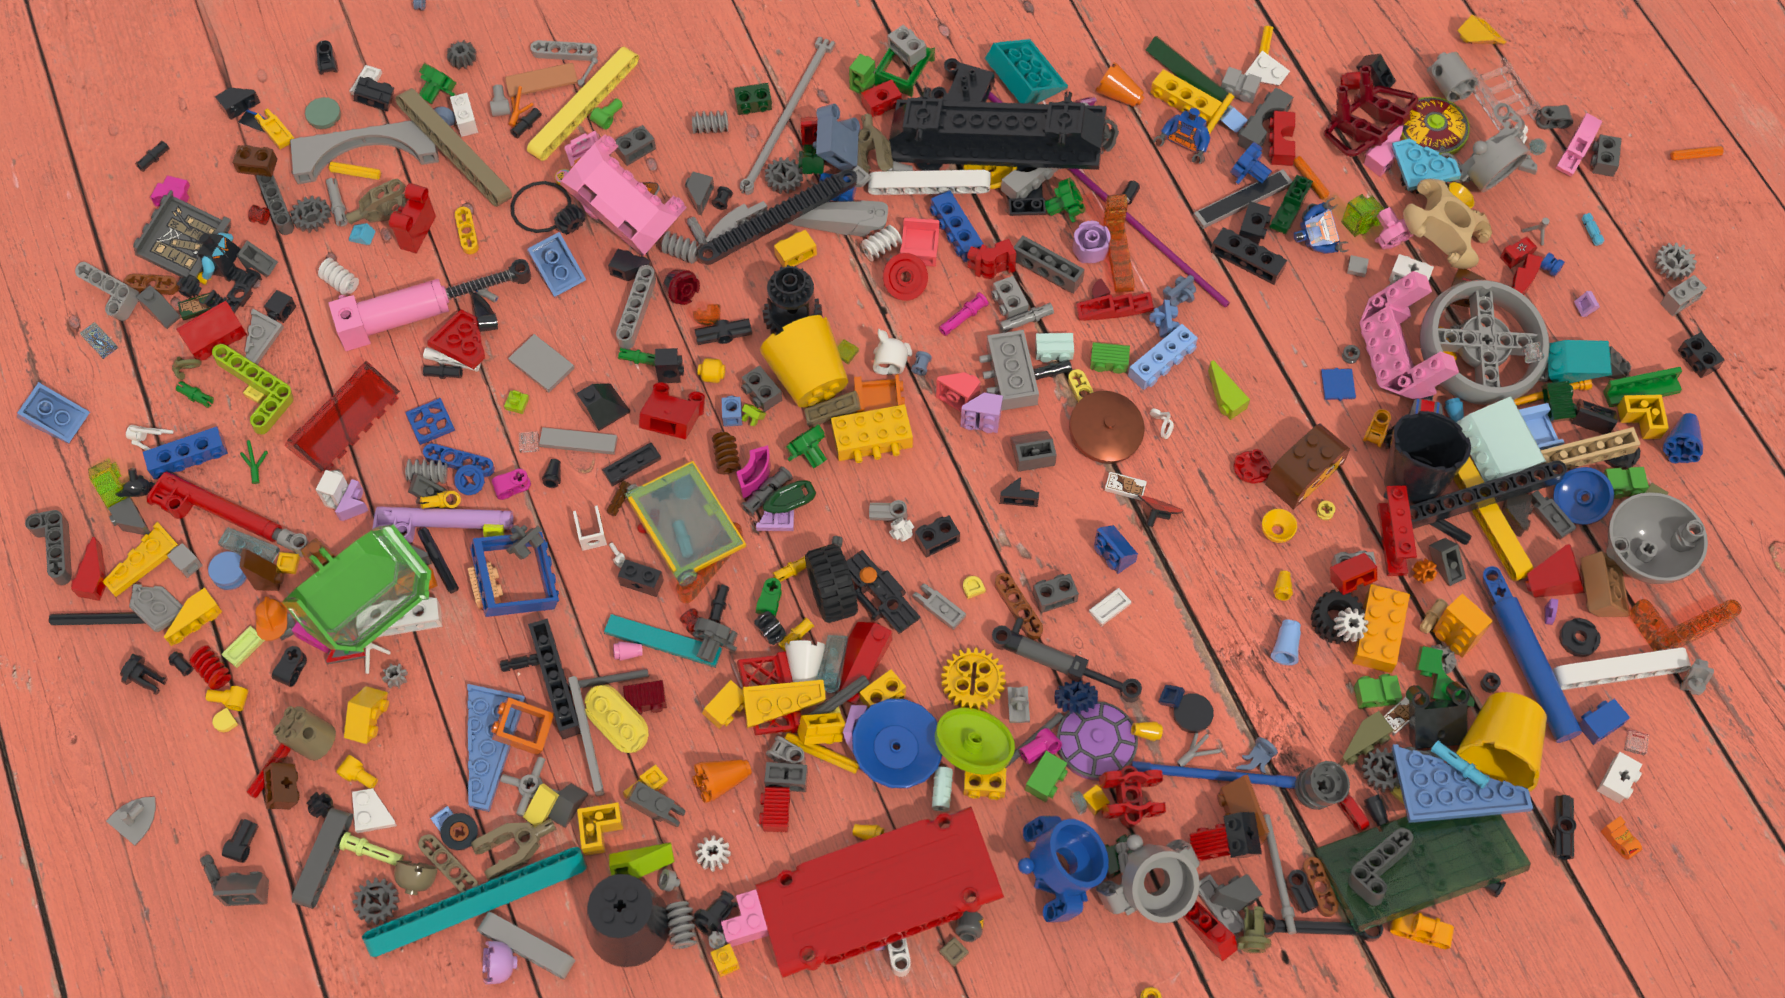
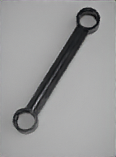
[1263,914,1383,942]

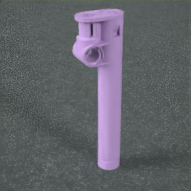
[372,506,513,544]

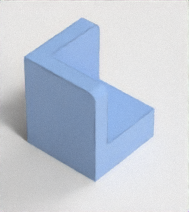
[1220,105,1248,133]

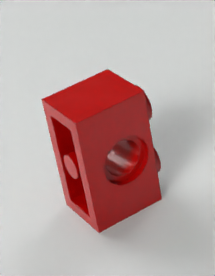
[861,80,902,118]

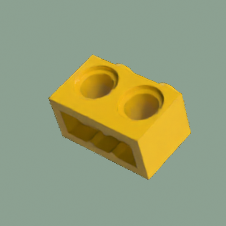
[860,669,906,708]
[964,768,1006,800]

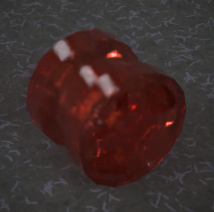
[248,205,270,225]
[680,608,702,633]

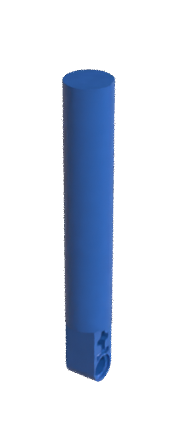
[1483,566,1582,743]

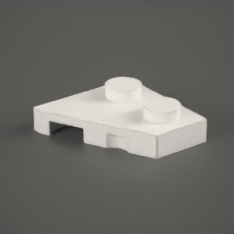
[1244,51,1290,86]
[352,788,397,833]

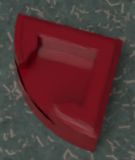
[1092,278,1110,299]

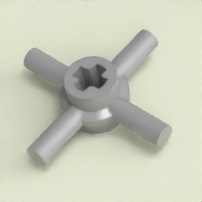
[501,757,560,817]

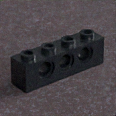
[1210,227,1287,285]

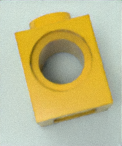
[710,944,740,977]

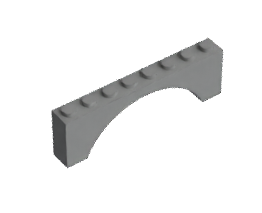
[290,121,439,184]

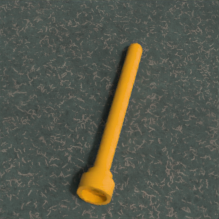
[1514,379,1592,406]

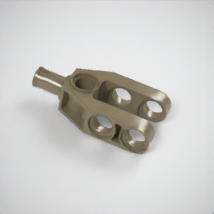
[857,114,893,174]
[346,179,408,224]
[471,818,557,881]

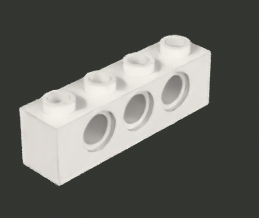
[358,597,443,637]

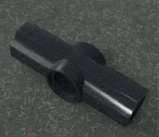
[695,318,752,345]
[1552,795,1577,860]

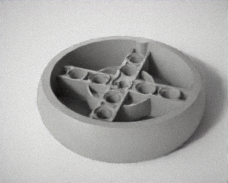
[1420,280,1549,405]

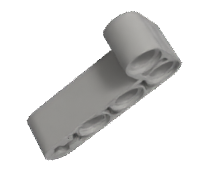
[75,262,139,321]

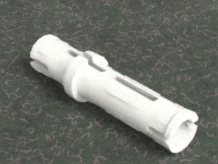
[423,347,481,372]

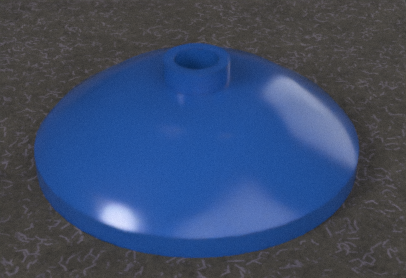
[1554,467,1614,525]

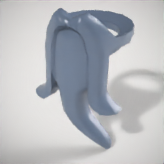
[1236,737,1278,774]

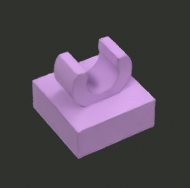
[1574,291,1600,317]

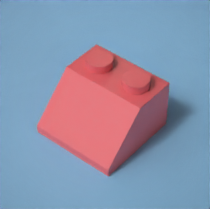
[936,372,981,412]

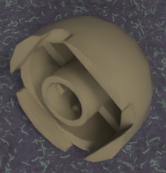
[394,860,438,895]

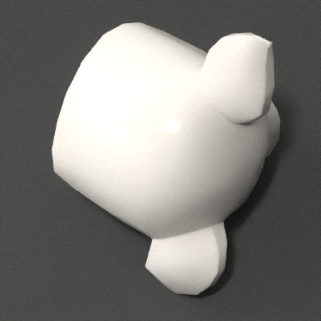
[873,329,912,375]

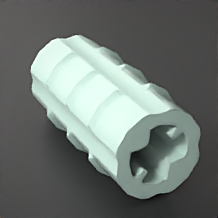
[932,767,953,812]

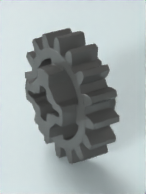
[765,157,803,194]
[290,195,331,233]
[1361,748,1400,793]
[352,878,400,925]

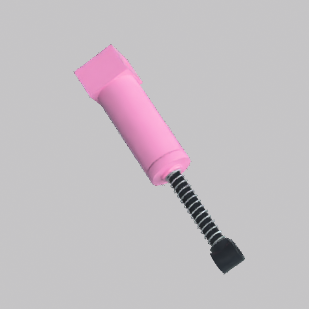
[328,259,532,351]

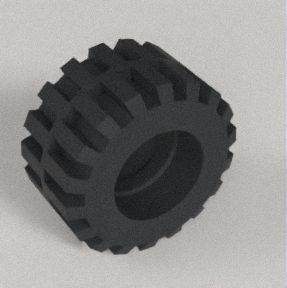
[1311,589,1365,644]

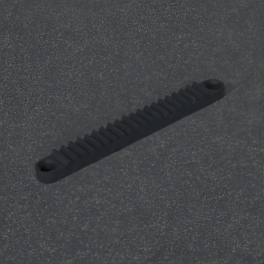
[699,169,857,265]

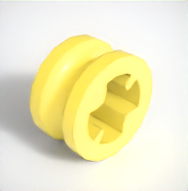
[1316,501,1335,520]

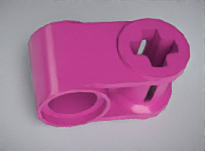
[491,469,531,500]

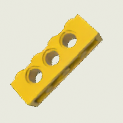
[1150,69,1222,126]

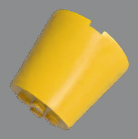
[760,315,848,408]
[1456,692,1547,792]

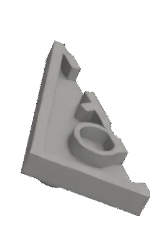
[245,309,284,365]

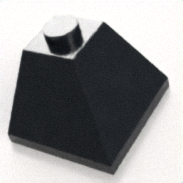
[576,384,630,431]

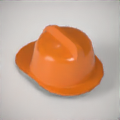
[255,596,288,641]

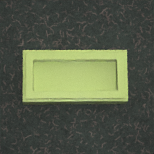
[221,626,265,668]

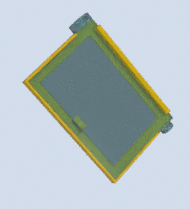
[625,461,746,586]

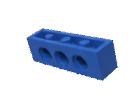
[929,191,984,262]
[143,426,228,479]

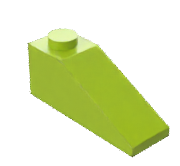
[1208,360,1250,420]

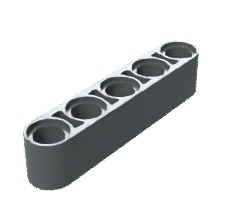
[256,174,294,235]
[292,808,353,909]

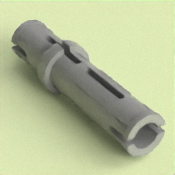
[325,178,348,227]
[999,303,1054,333]

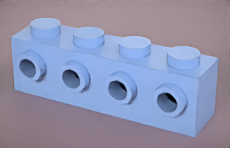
[1128,324,1198,390]

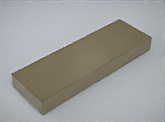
[804,391,861,427]

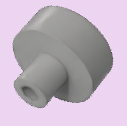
[658,869,680,892]

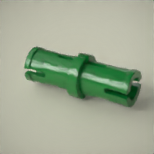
[618,348,655,366]
[176,381,214,408]

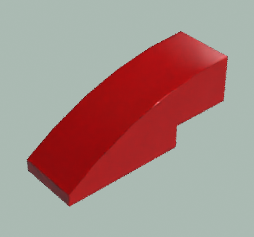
[1512,254,1543,295]

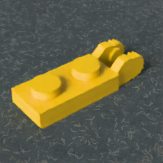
[255,108,294,150]

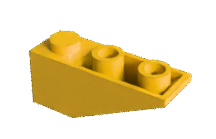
[164,588,222,646]

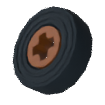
[440,813,478,851]

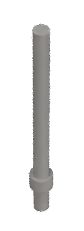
[1263,814,1297,935]

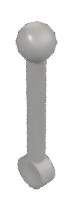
[578,57,598,87]

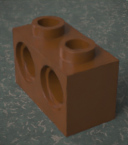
[232,145,278,177]

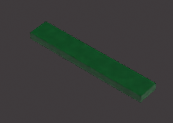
[1146,36,1228,102]

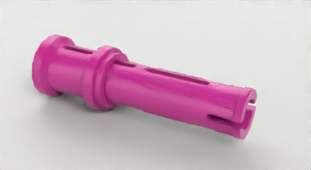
[938,292,989,336]

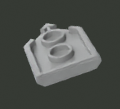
[129,584,183,632]

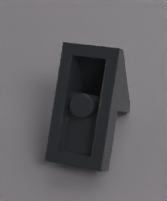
[999,477,1039,507]

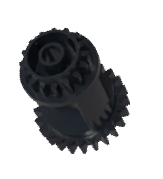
[763,265,823,336]

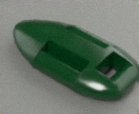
[763,480,816,513]

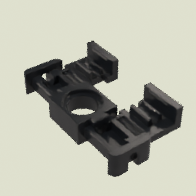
[204,263,262,314]

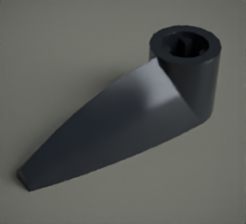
[470,292,498,332]

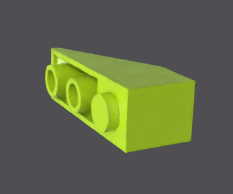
[609,842,675,878]

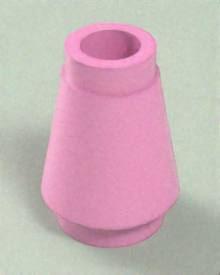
[613,641,642,661]

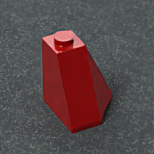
[1525,544,1585,598]

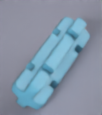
[1582,213,1605,246]

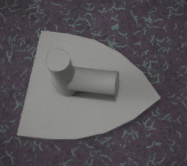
[106,797,156,846]

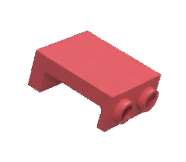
[900,217,940,267]

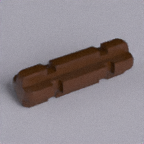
[607,481,631,516]

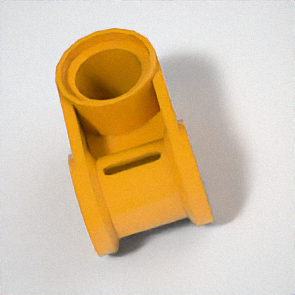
[1363,409,1391,448]

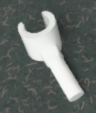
[609,543,625,568]

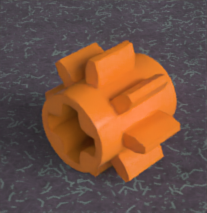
[1412,558,1438,584]

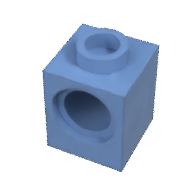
[722,396,742,427]

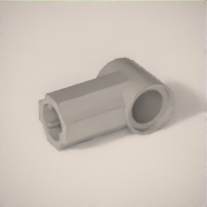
[869,500,908,521]

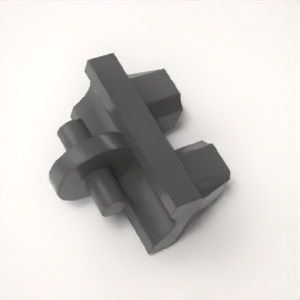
[506,525,544,560]

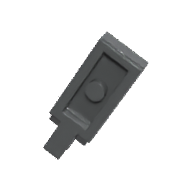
[1529,490,1576,540]

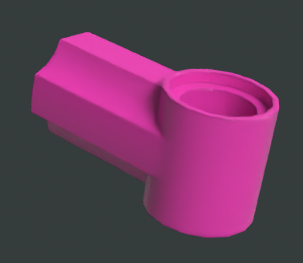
[1019,728,1062,764]

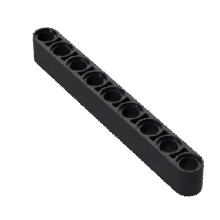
[1409,460,1567,529]

